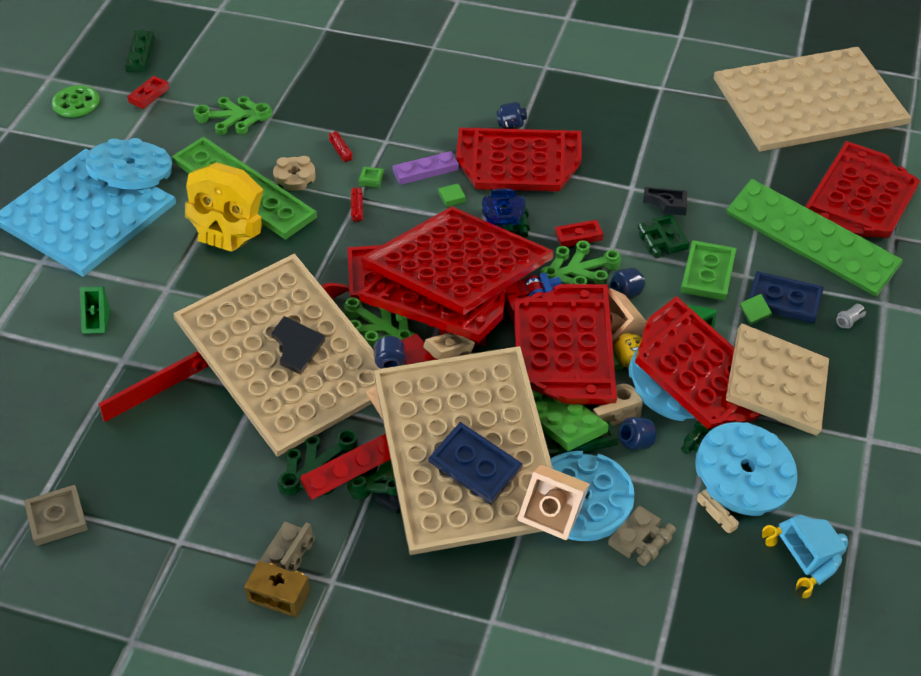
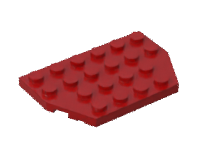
[457,128,582,191]
[805,141,920,238]
[359,275,506,342]
[514,284,617,404]
[635,296,762,429]

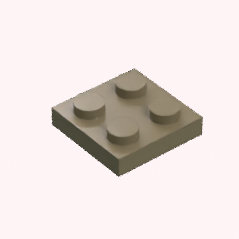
[24,485,88,546]

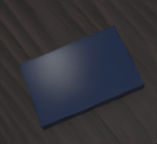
[748,271,824,324]
[429,422,523,505]

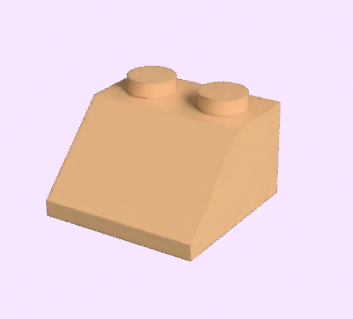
[608,288,646,347]
[517,465,590,540]

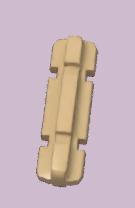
[697,489,739,533]

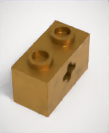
[244,561,310,618]

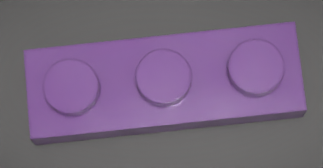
[393,151,459,185]

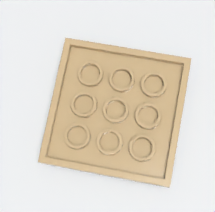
[726,324,829,436]

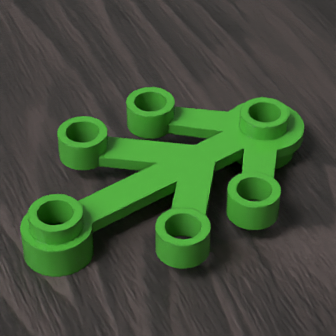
[193,96,273,135]
[539,241,621,284]
[344,298,414,346]

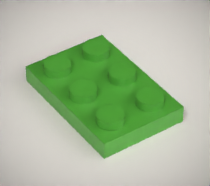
[681,240,737,301]
[535,397,608,451]

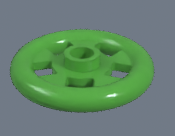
[52,85,100,118]

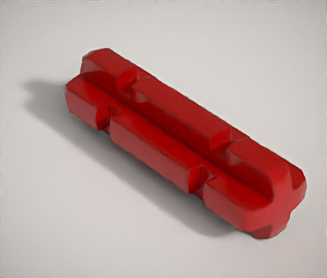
[328,131,353,162]
[351,187,363,222]

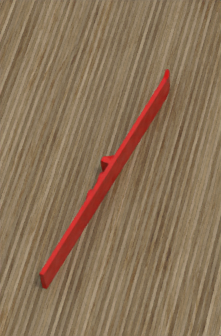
[98,283,349,422]

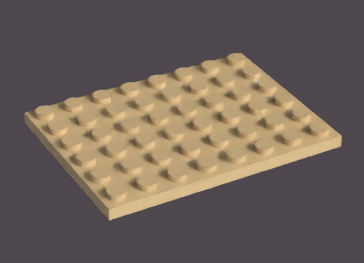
[714,47,911,152]
[174,253,380,457]
[374,346,553,555]

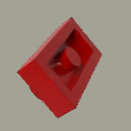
[127,76,170,109]
[555,220,603,247]

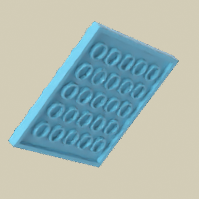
[0,149,176,277]

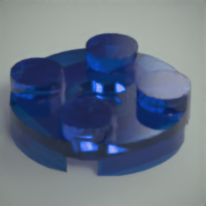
[482,188,526,225]

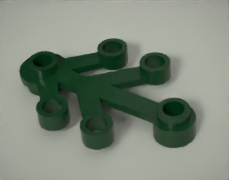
[277,429,358,496]
[347,460,398,500]

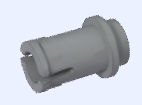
[836,304,866,328]

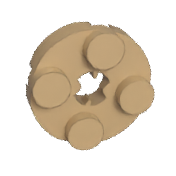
[273,156,316,191]

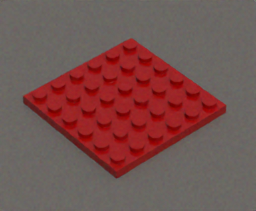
[361,206,553,315]

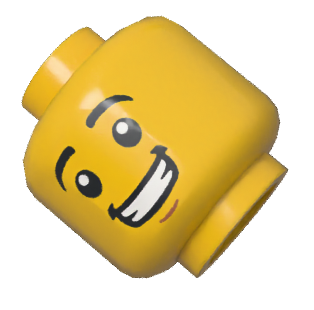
[613,333,641,369]

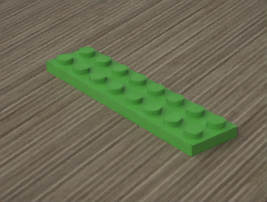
[172,136,317,240]
[726,179,903,297]

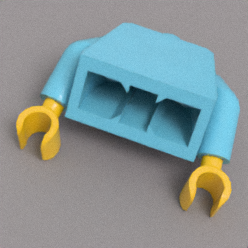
[762,515,848,599]

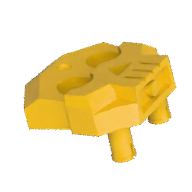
[185,162,263,252]

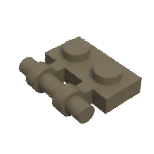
[608,505,676,566]

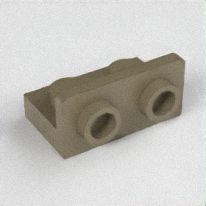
[259,522,314,571]

